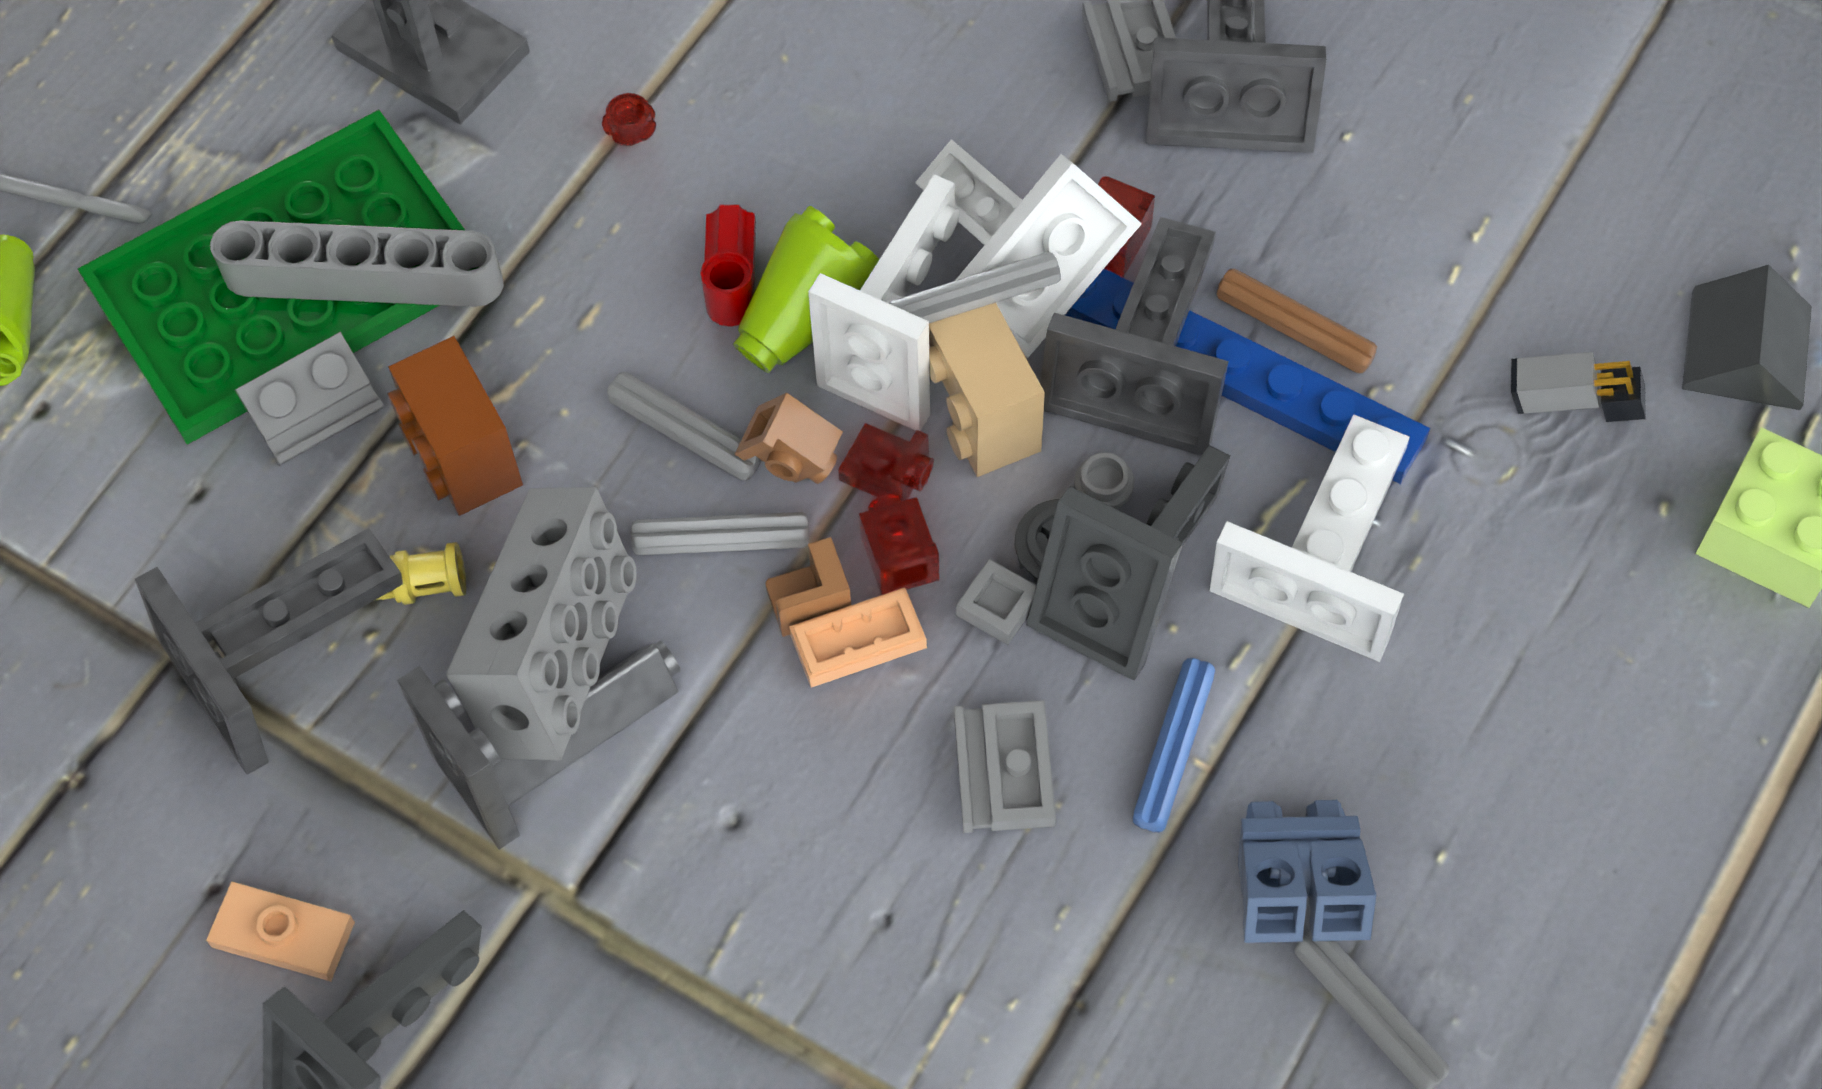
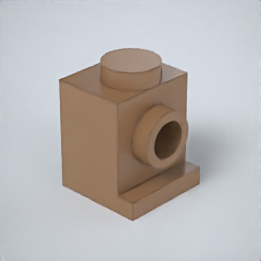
[734,393,843,484]

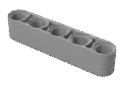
[210,221,504,307]

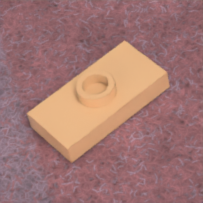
[789,587,927,688]
[206,881,355,982]

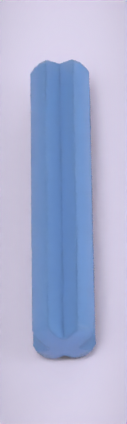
[1132,658,1215,833]

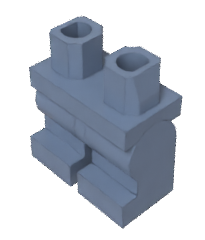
[1238,800,1376,943]

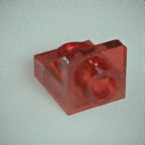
[838,423,934,508]

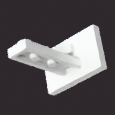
[915,139,1142,358]
[808,174,960,433]
[1209,414,1410,662]

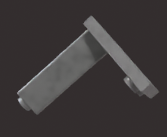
[397,641,681,850]

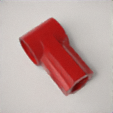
[700,204,756,327]

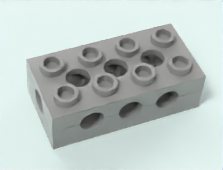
[446,487,636,760]

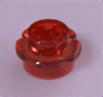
[602,93,657,146]

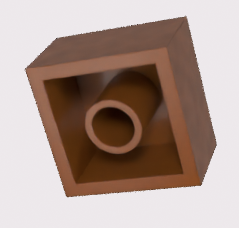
[387,336,523,516]

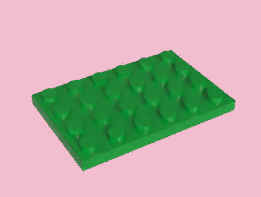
[77,109,479,445]

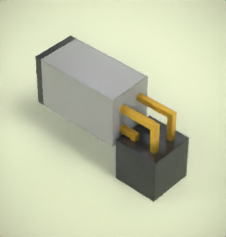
[1511,352,1646,422]

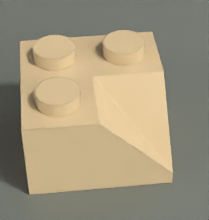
[929,303,1045,477]

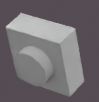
[956,559,1036,645]

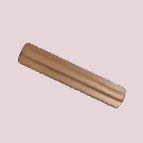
[1217,269,1377,374]

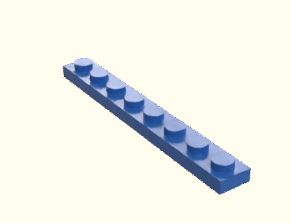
[1065,268,1430,484]

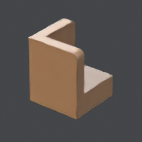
[765,537,851,637]

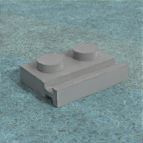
[1082,0,1176,102]
[235,332,384,466]
[954,700,1056,833]

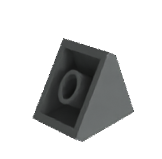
[1682,265,1812,410]

